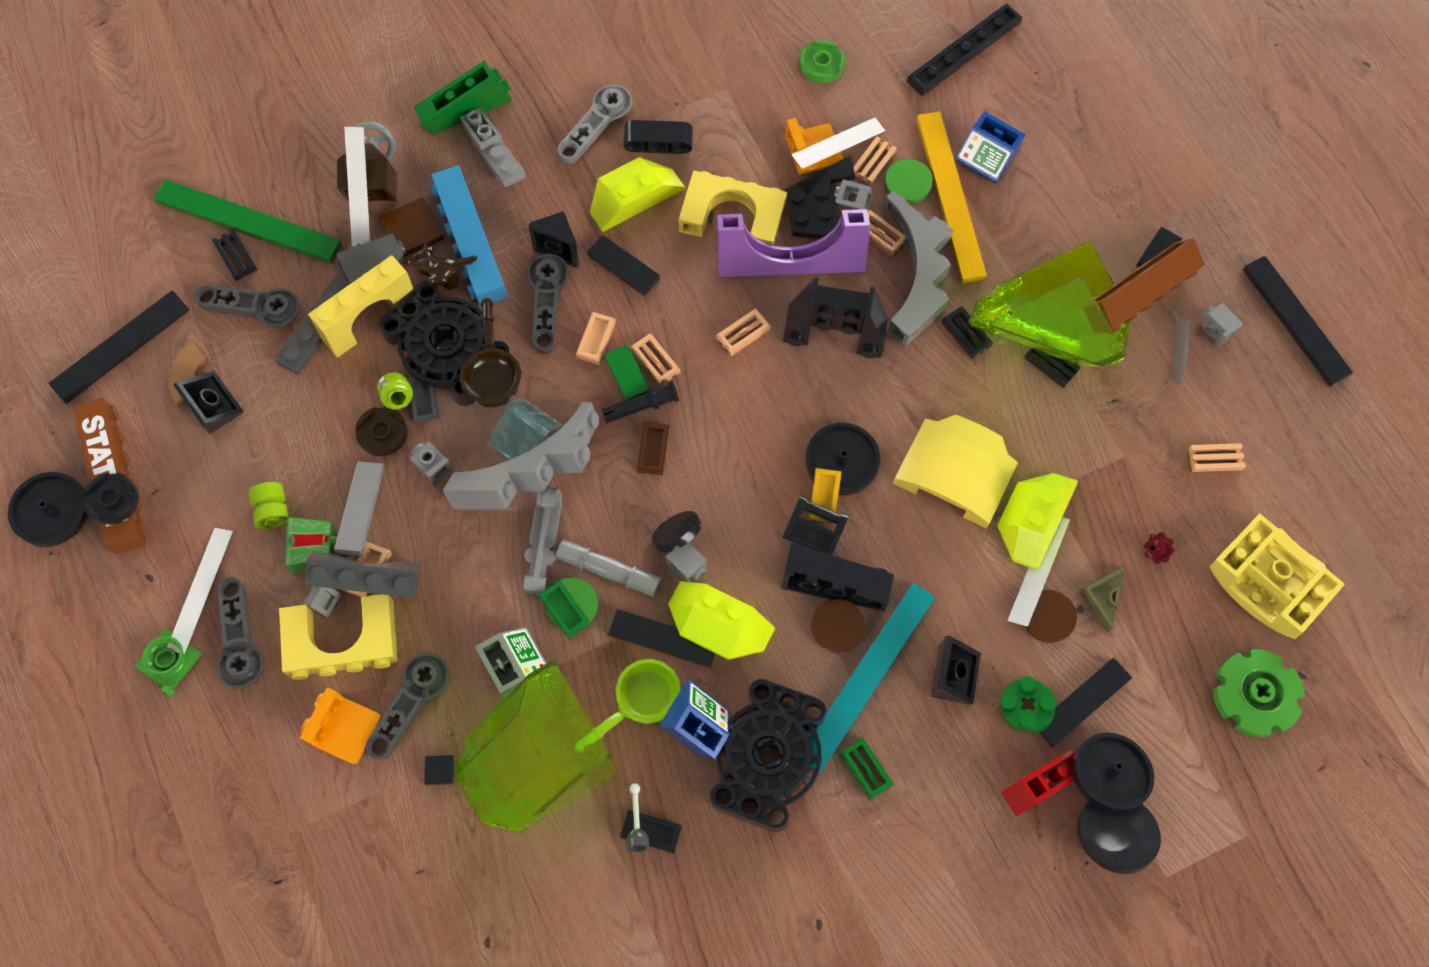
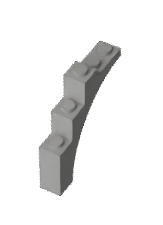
[884,191,953,347]
[443,402,599,510]

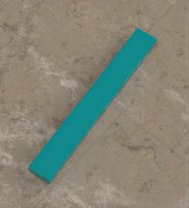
[810,583,935,775]

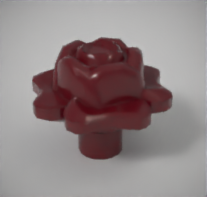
[1144,532,1175,564]

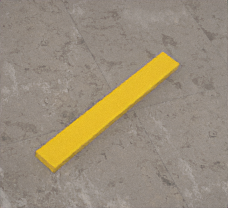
[916,111,987,283]

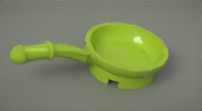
[575,659,681,753]

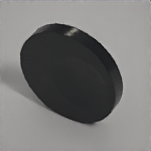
[805,423,880,496]
[8,472,88,547]
[1072,733,1154,813]
[1077,802,1161,874]

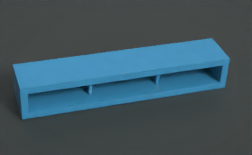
[430,165,508,307]

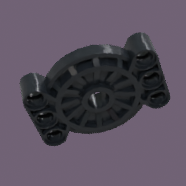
[379,280,510,406]
[710,679,826,832]

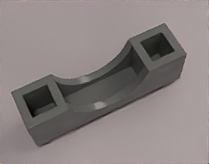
[304,551,420,598]

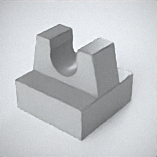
[302,586,342,618]

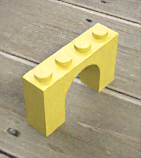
[678,170,787,246]
[308,255,413,358]
[279,594,398,680]

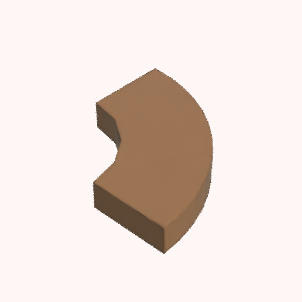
[168,340,209,408]

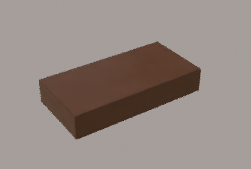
[637,422,669,475]

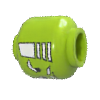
[377,372,413,410]

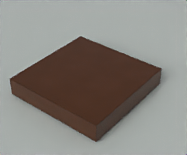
[379,197,444,257]

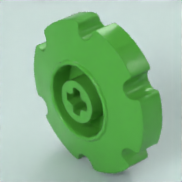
[1213,649,1304,738]

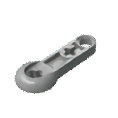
[558,84,632,164]

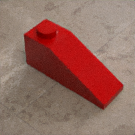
[1001,750,1075,817]

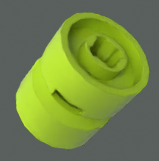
[248,482,289,529]

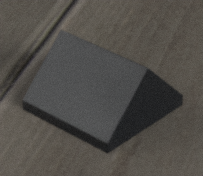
[528,211,579,268]
[173,371,244,434]
[931,636,981,705]

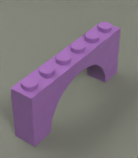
[717,209,870,277]

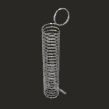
[1161,310,1191,388]

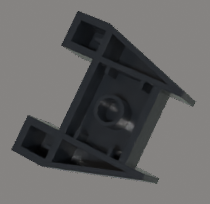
[783,278,888,358]

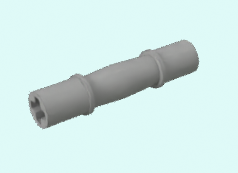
[556,539,661,597]

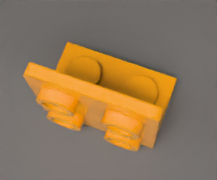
[785,118,843,176]

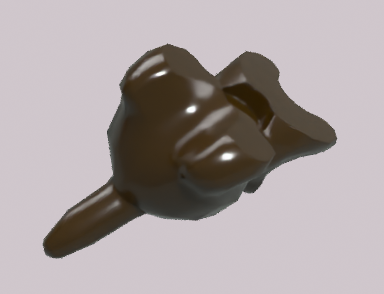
[406,244,478,290]

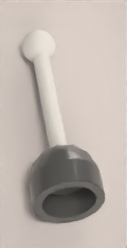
[626,783,650,852]

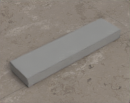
[334,461,384,556]

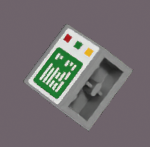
[475,627,552,700]

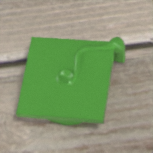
[134,628,202,697]

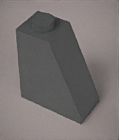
[336,233,406,286]

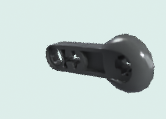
[527,254,569,354]
[194,285,300,327]
[217,577,264,689]
[366,653,449,760]

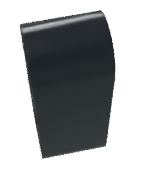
[624,120,693,154]

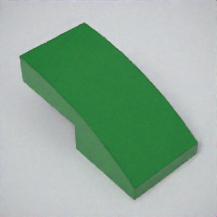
[604,345,648,400]

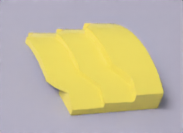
[893,415,1018,529]
[1209,513,1345,639]

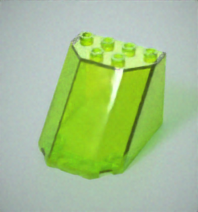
[968,240,1131,367]
[455,659,617,833]

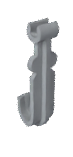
[523,486,562,595]

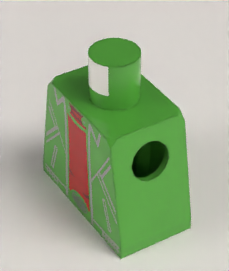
[285,517,338,573]

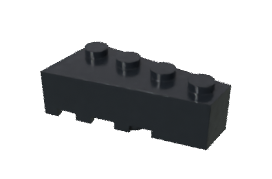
[781,543,894,612]

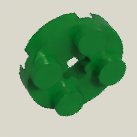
[1000,676,1056,733]

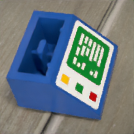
[955,111,1026,184]
[659,680,729,759]

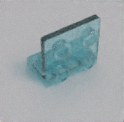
[487,398,563,460]

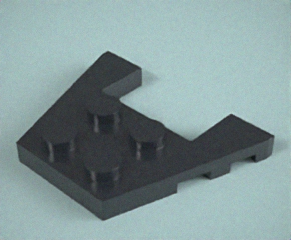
[784,156,855,239]

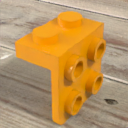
[300,687,381,765]

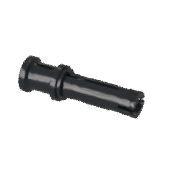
[601,380,679,424]

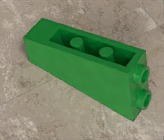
[414,60,512,135]

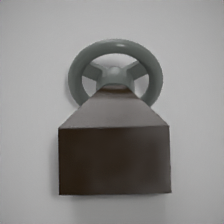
[337,122,397,202]

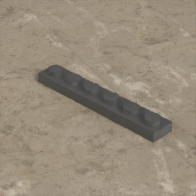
[275,243,361,375]

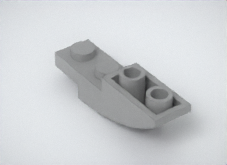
[459,107,526,188]

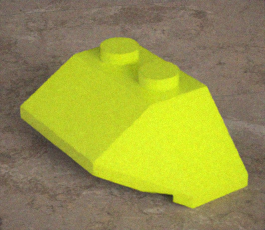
[590,157,685,233]
[997,473,1078,570]
[668,581,775,660]

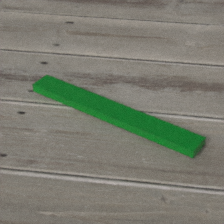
[153,179,342,264]

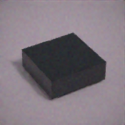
[424,755,454,785]

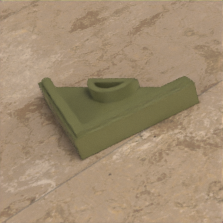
[1080,565,1125,632]

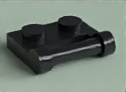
[782,495,849,555]

